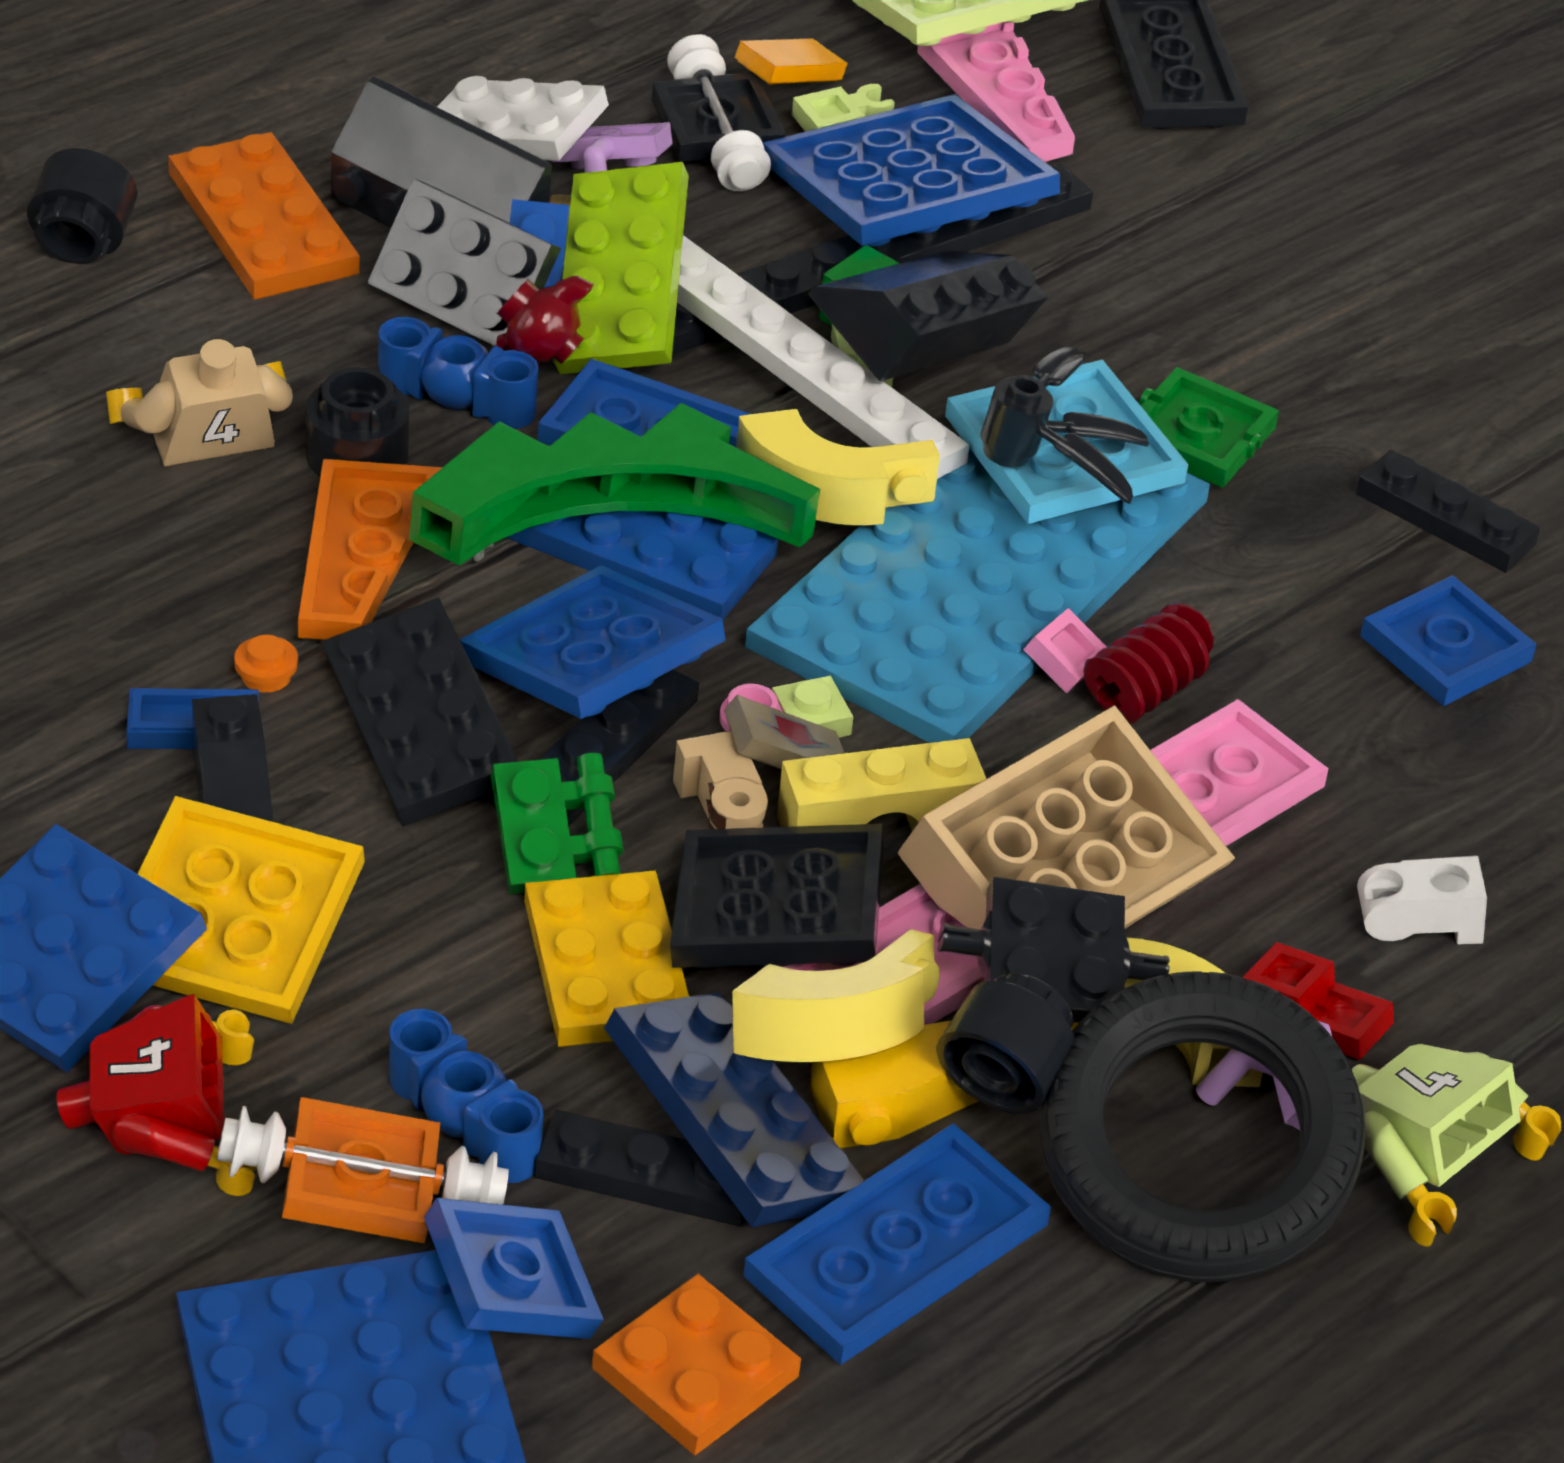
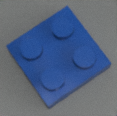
[1360,575,1537,706]
[424,1198,604,1339]

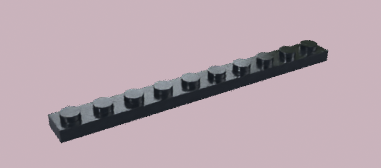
[627,163,1093,370]

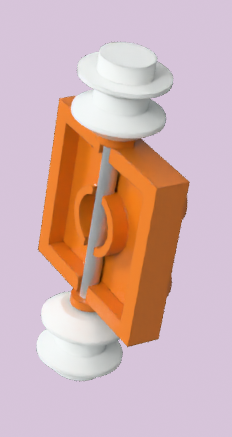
[217,1097,509,1243]

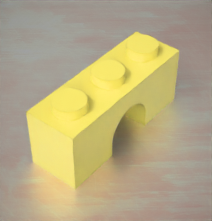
[777,738,986,831]

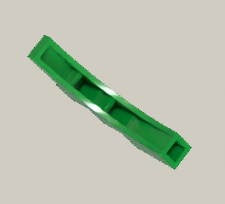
[409,403,820,566]

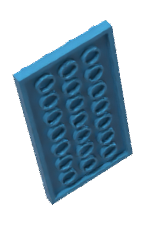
[745,436,1210,743]

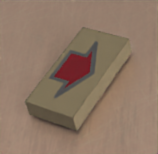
[724,695,844,770]

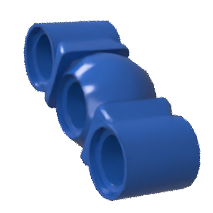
[378,317,538,429]
[389,1009,544,1183]

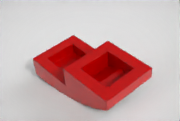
[1242,942,1394,1060]

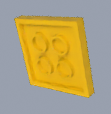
[138,796,365,1024]

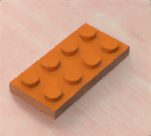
[168,132,360,300]

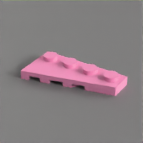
[917,21,1075,162]

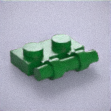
[491,753,624,895]

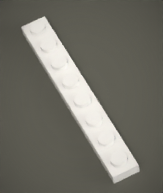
[677,235,970,479]

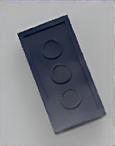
[604,992,865,1227]

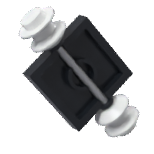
[651,35,785,191]

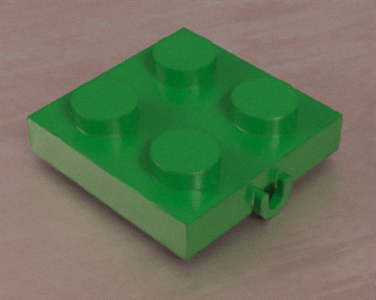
[1139,367,1279,488]

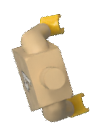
[106,339,293,466]

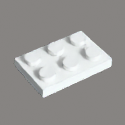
[437,76,608,161]

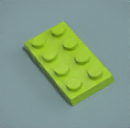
[553,162,689,374]

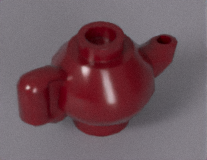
[495,275,594,365]

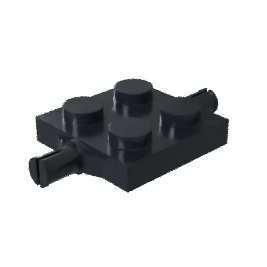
[937,877,1170,1023]

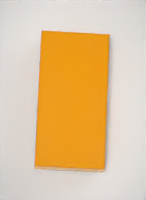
[734,39,848,84]

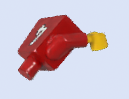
[56,994,256,1196]

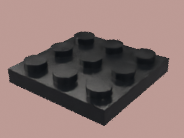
[670,824,884,970]

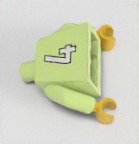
[1352,1044,1561,1247]

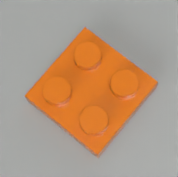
[592,1274,801,1456]

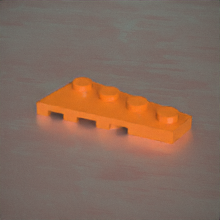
[298,459,443,640]

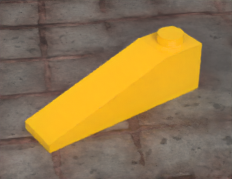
[809,1021,1078,1148]

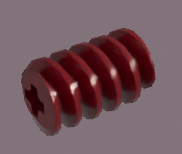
[1083,602,1214,724]

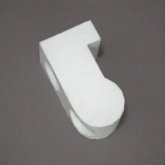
[1357,856,1487,944]

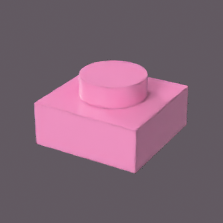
[1023,608,1106,694]

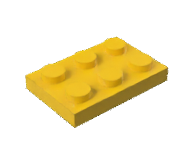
[524,870,689,1047]

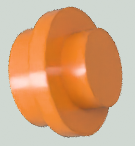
[234,635,298,692]

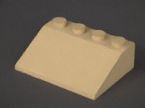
[897,706,1235,929]

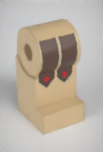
[673,731,768,829]

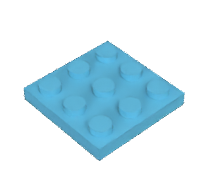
[945,359,1188,524]

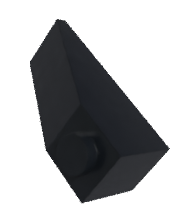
[192,694,273,822]

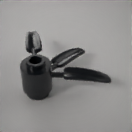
[980,346,1149,504]

